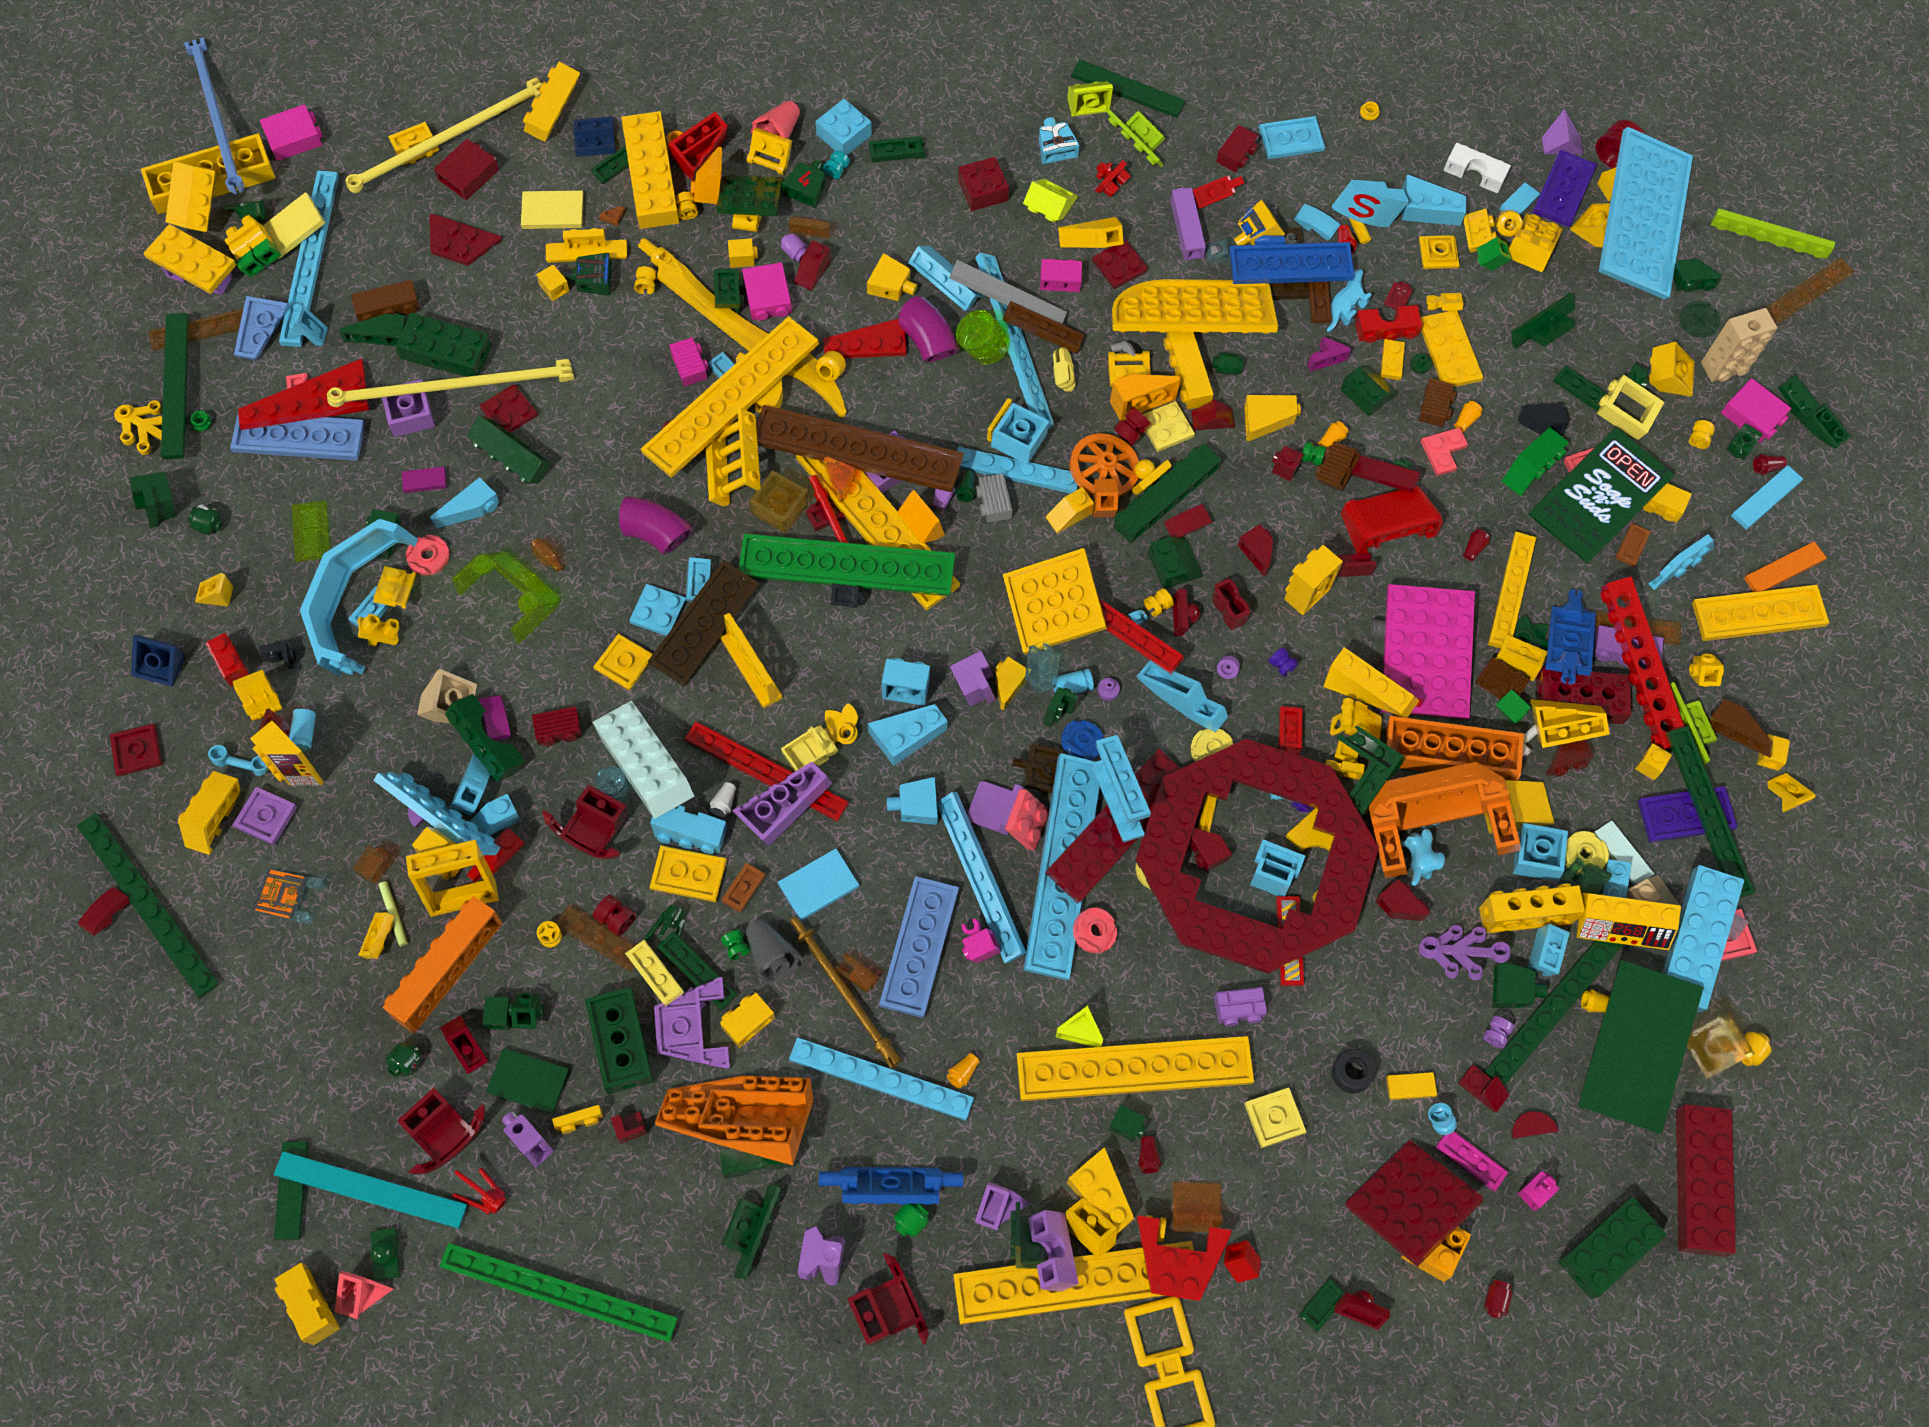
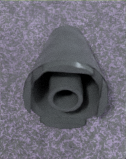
[746,919,802,984]

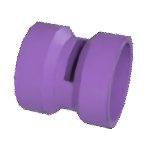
[1483,1016,1514,1048]

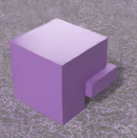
[950,651,996,706]

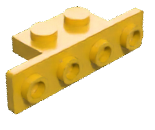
[546,228,627,263]

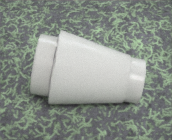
[710,782,736,817]

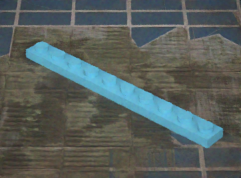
[279,171,339,347]
[976,252,1054,429]

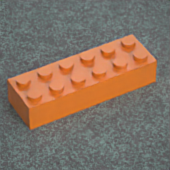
[1385,716,1524,781]
[382,896,503,1034]

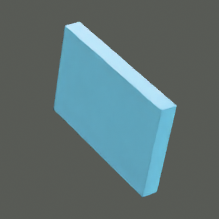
[1259,116,1325,159]
[778,849,859,921]

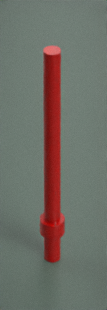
[809,475,863,590]

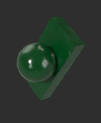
[370,1228,400,1282]

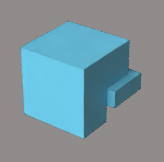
[1250,840,1305,896]

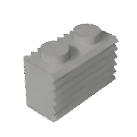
[975,473,1012,523]

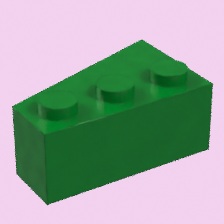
[1501,427,1569,496]

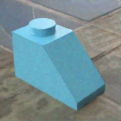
[470,794,521,836]

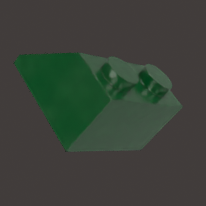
[1340,366,1398,417]
[1148,536,1203,589]

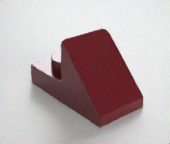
[1458,1064,1509,1113]

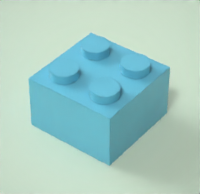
[816,99,872,155]
[991,403,1050,465]
[882,658,930,706]
[1513,823,1568,882]

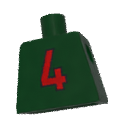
[781,160,826,209]

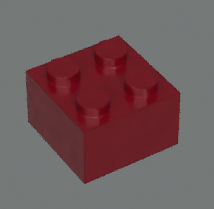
[958,157,1009,212]

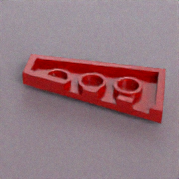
[823,318,906,358]

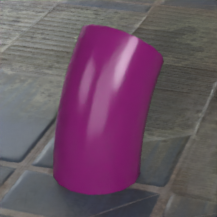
[899,296,960,363]
[619,496,693,555]

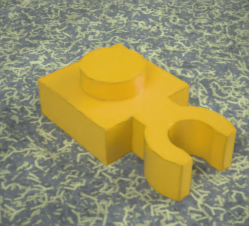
[1426,293,1463,311]
[1326,760,1365,780]

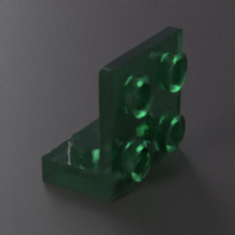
[1011,1202,1045,1269]

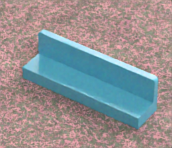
[908,246,985,311]

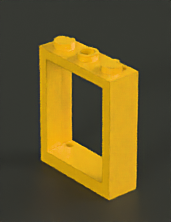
[406,839,499,917]

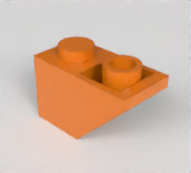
[1093,479,1118,518]

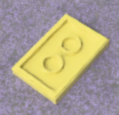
[521,191,583,229]
[263,192,325,260]

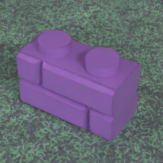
[1214,987,1267,1026]

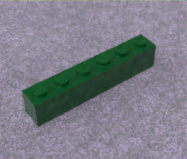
[1113,443,1222,544]

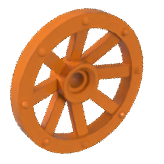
[1069,433,1139,498]

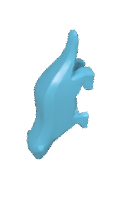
[1327,269,1372,333]

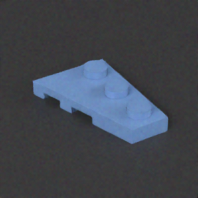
[234,296,289,361]

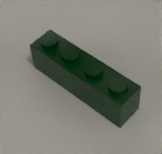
[466,415,551,484]

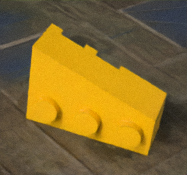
[178,771,241,855]
[1067,1147,1134,1235]

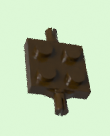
[1012,744,1069,794]

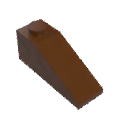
[1710,699,1773,758]

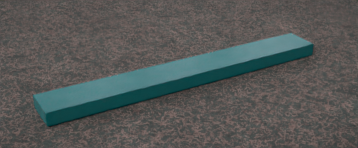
[274,1152,468,1229]

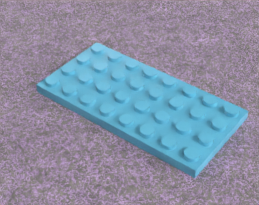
[1599,127,1693,299]

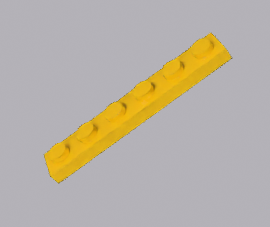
[1487,532,1536,648]

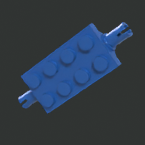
[1545,589,1596,684]
[819,1167,963,1205]

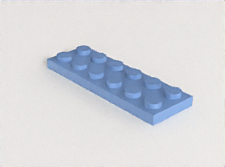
[230,415,365,461]
[879,876,959,1018]

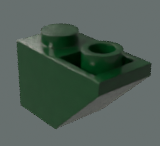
[1673,259,1722,292]

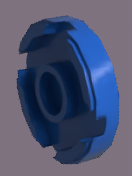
[1061,720,1103,760]

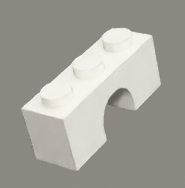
[1444,142,1511,193]

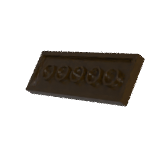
[648,560,759,687]

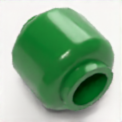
[894,1203,929,1237]

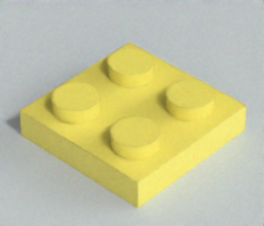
[1143,401,1195,452]
[1244,1088,1306,1149]

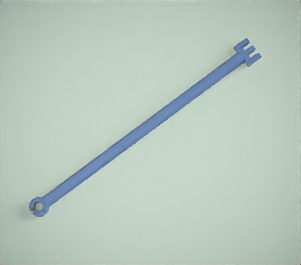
[184,37,244,194]

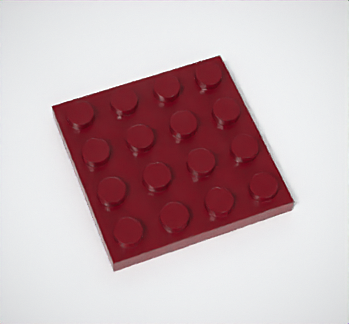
[1345,1140,1483,1267]

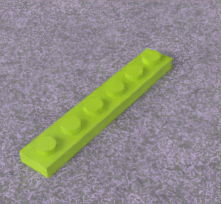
[1711,208,1835,259]

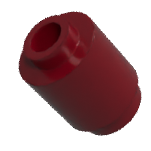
[1483,1280,1513,1319]

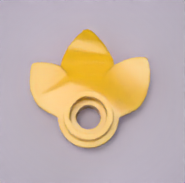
[824,704,858,745]

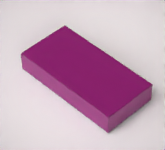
[402,467,447,493]

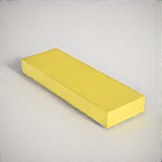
[625,940,684,1007]

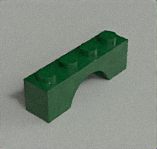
[445,694,525,782]

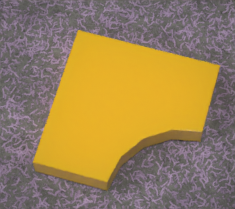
[1286,808,1334,852]

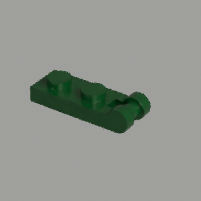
[869,136,926,162]

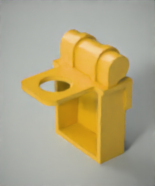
[233,670,282,721]
[1330,698,1382,740]

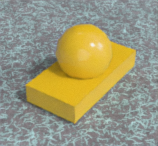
[1131,459,1171,495]

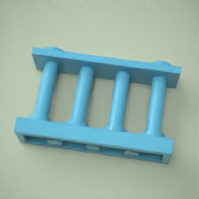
[1091,735,1151,842]

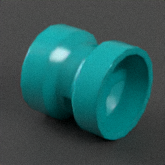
[823,150,850,179]

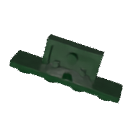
[1511,292,1575,349]
[721,1185,781,1280]

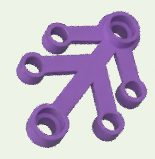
[1419,925,1510,980]

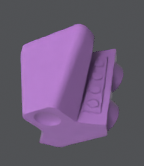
[798,1226,845,1286]

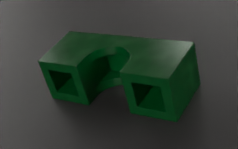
[719,1148,796,1179]

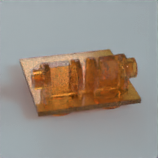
[1172,1183,1223,1232]

